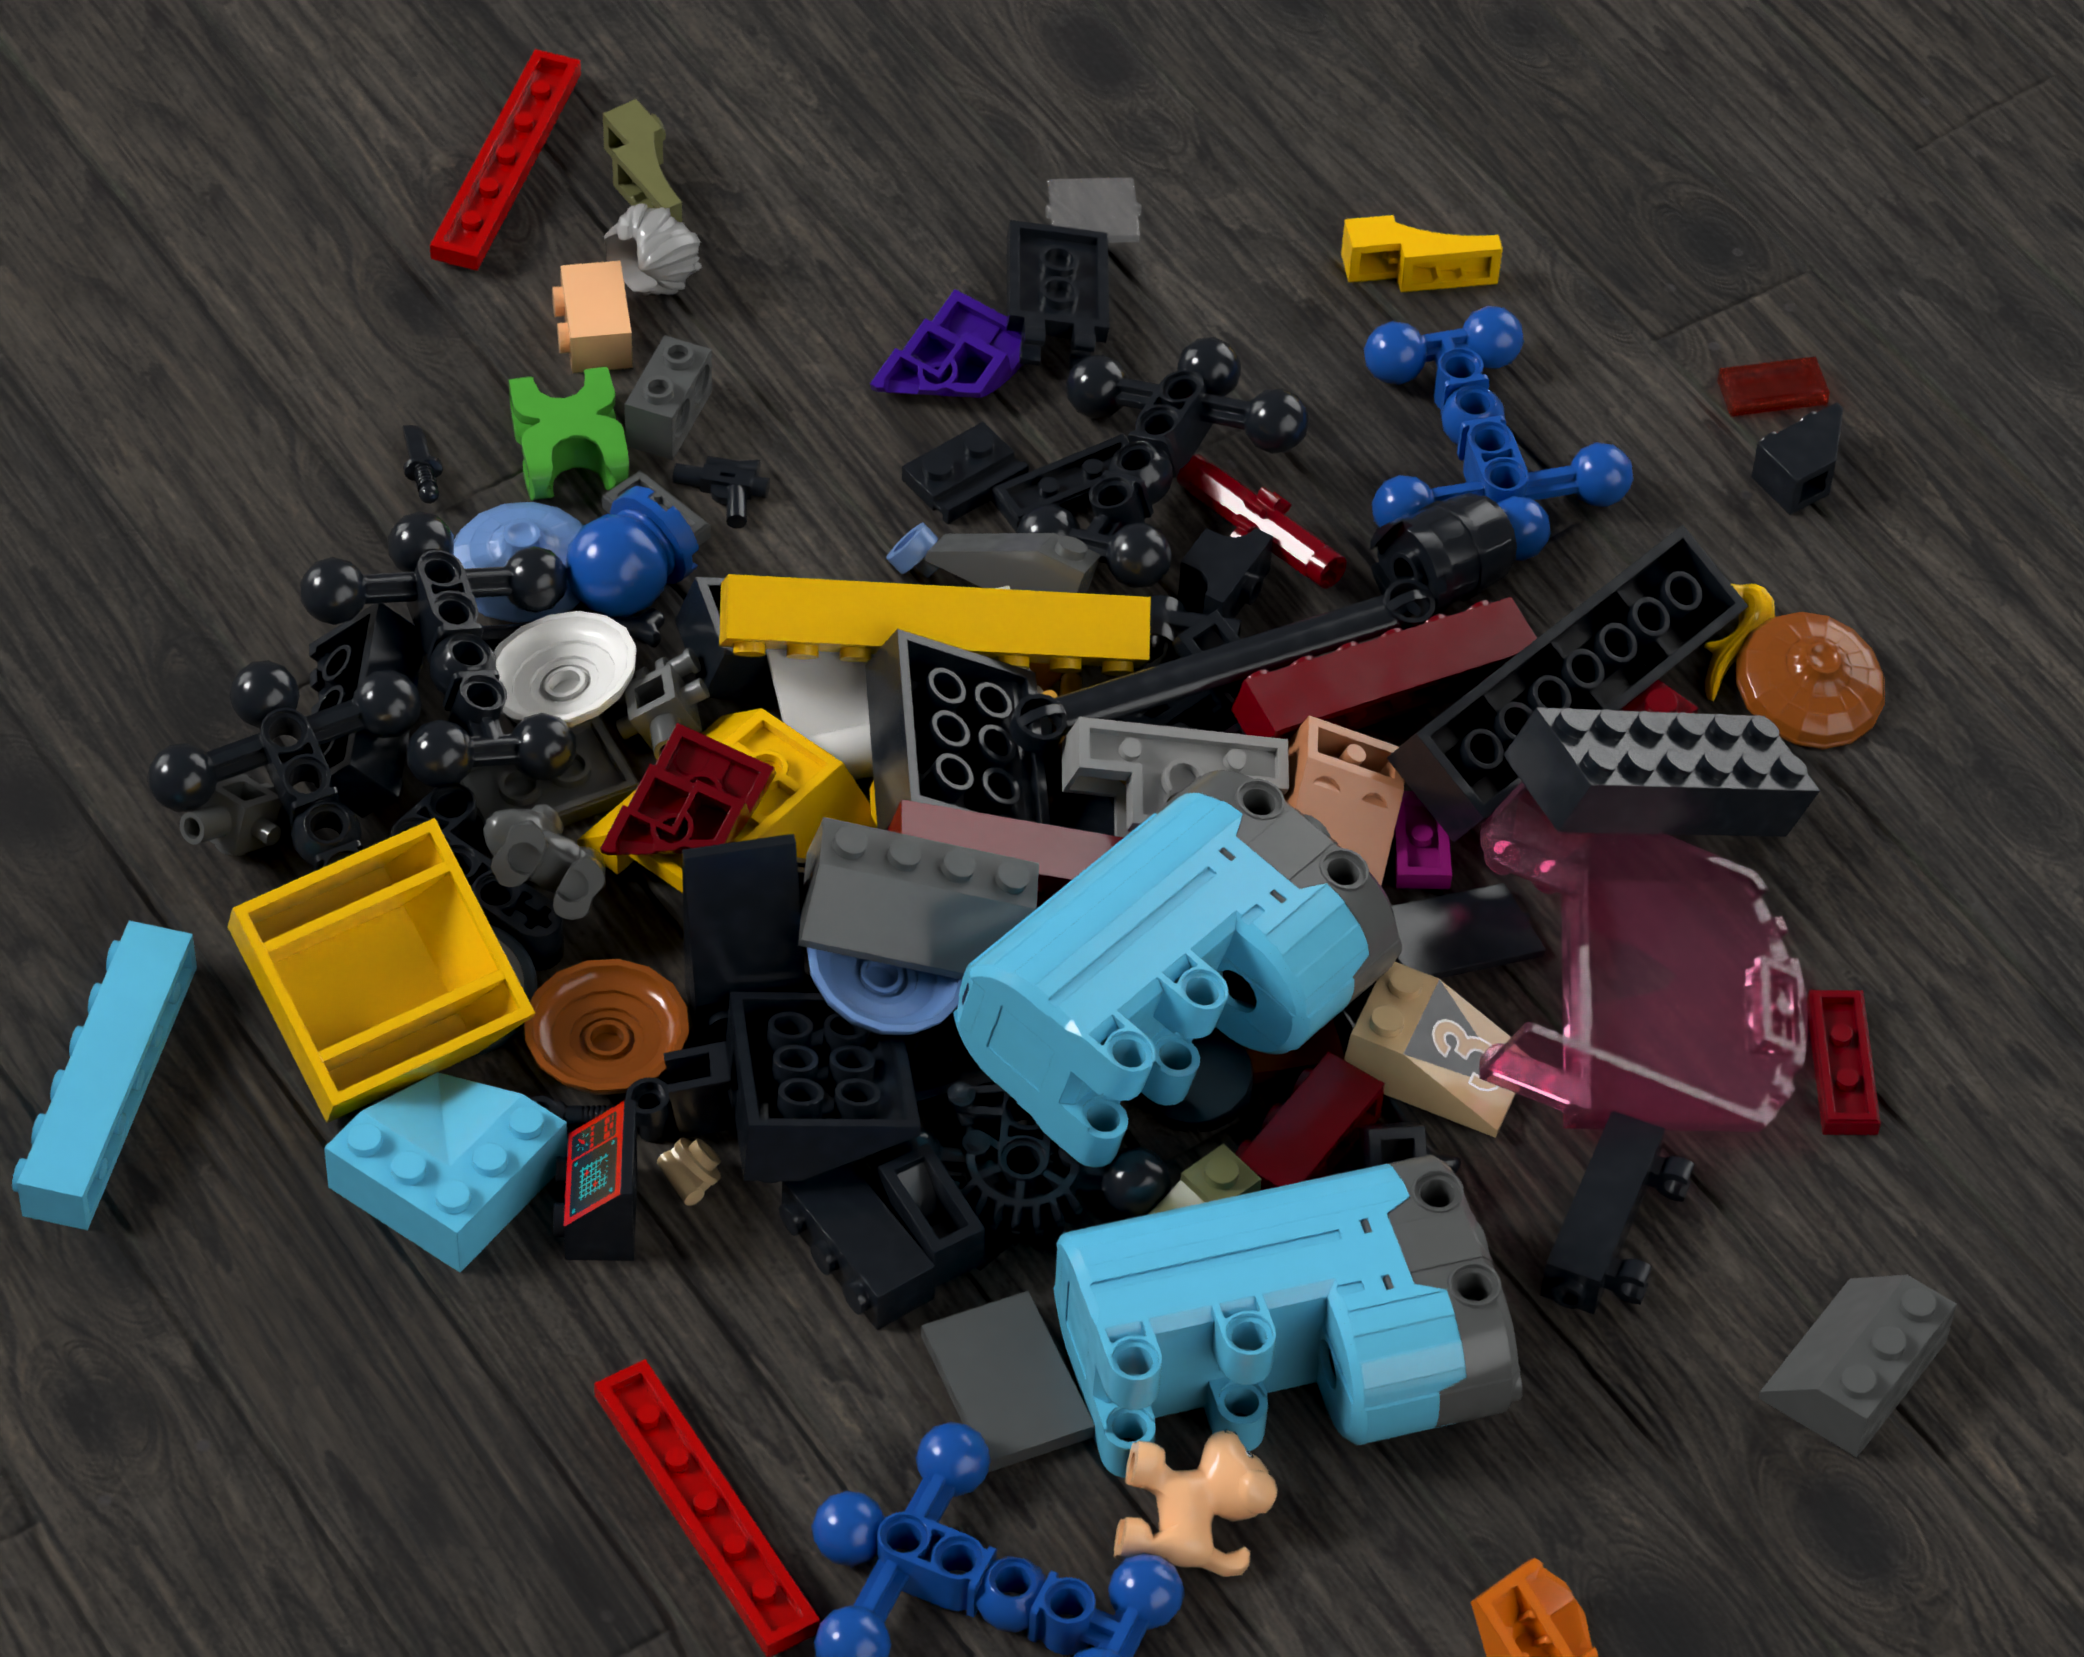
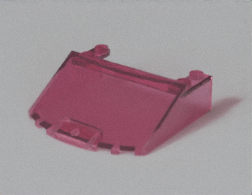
[1479,782,1808,1132]

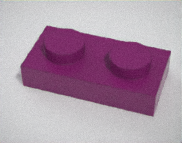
[1393,791,1452,889]

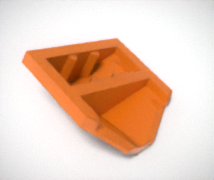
[1471,1558,1598,1657]

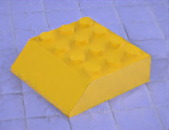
[227,818,535,1123]

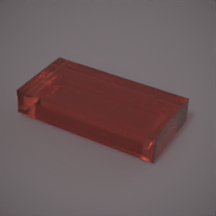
[1717,356,1830,417]

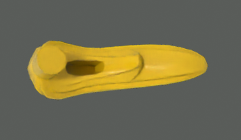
[1704,583,1775,701]

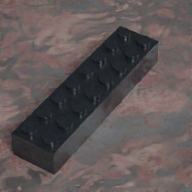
[1387,525,1748,842]

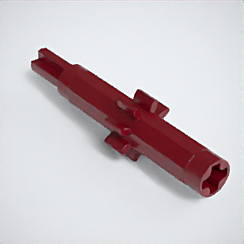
[1176,454,1347,589]

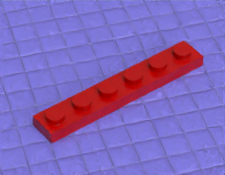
[430,49,581,271]
[594,1359,820,1657]

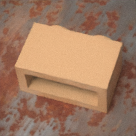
[552,261,633,373]

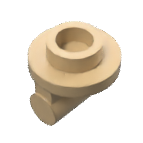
[657,1138,721,1206]

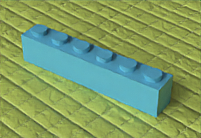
[12,921,197,1230]

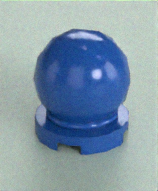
[565,486,699,618]

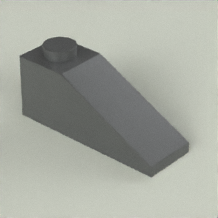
[925,533,1101,594]

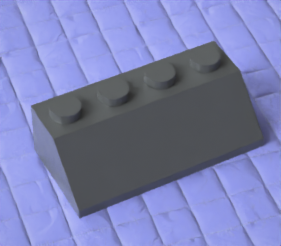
[798,817,1039,980]

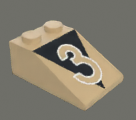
[1344,962,1533,1138]

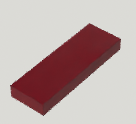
[1806,990,1881,1135]

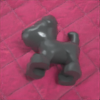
[483,804,606,920]

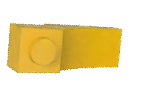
[1341,215,1503,292]

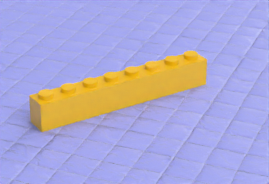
[719,574,1151,676]

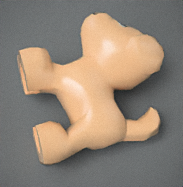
[1114,1430,1278,1577]

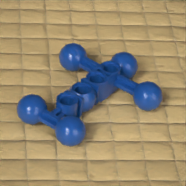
[1364,306,1634,561]
[812,1422,1184,1657]

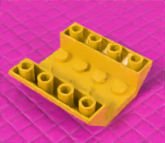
[577,708,877,893]

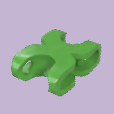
[509,366,630,500]

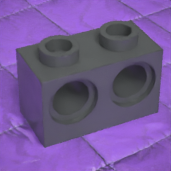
[624,335,712,460]

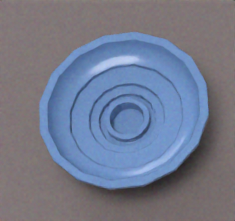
[454,502,584,623]
[807,948,962,1035]

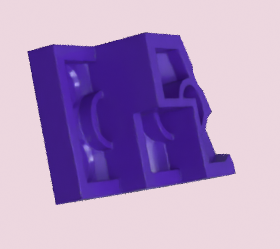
[870,289,1023,398]

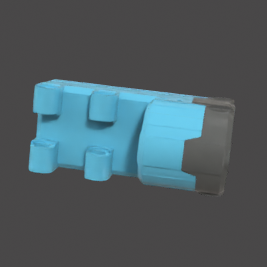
[953,770,1402,1167]
[1053,1154,1522,1478]

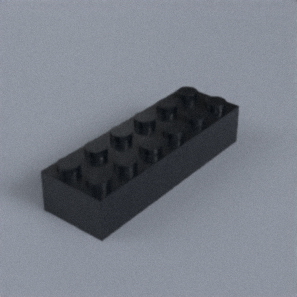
[1504,707,1820,837]

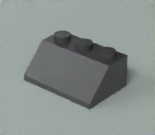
[1758,1275,1957,1457]

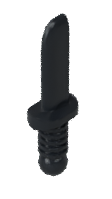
[403,425,443,504]

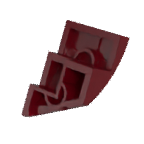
[600,723,776,855]

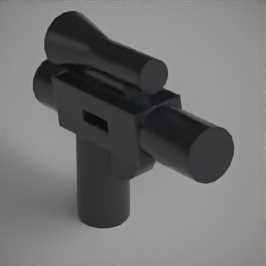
[673,456,770,529]

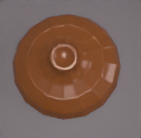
[1736,612,1885,749]
[524,959,689,1095]

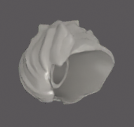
[604,203,701,296]

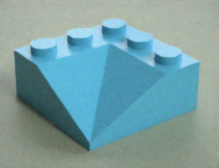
[324,1072,568,1272]

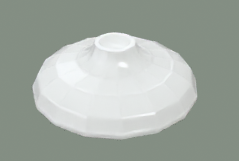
[493,611,637,727]

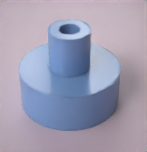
[886,523,939,578]

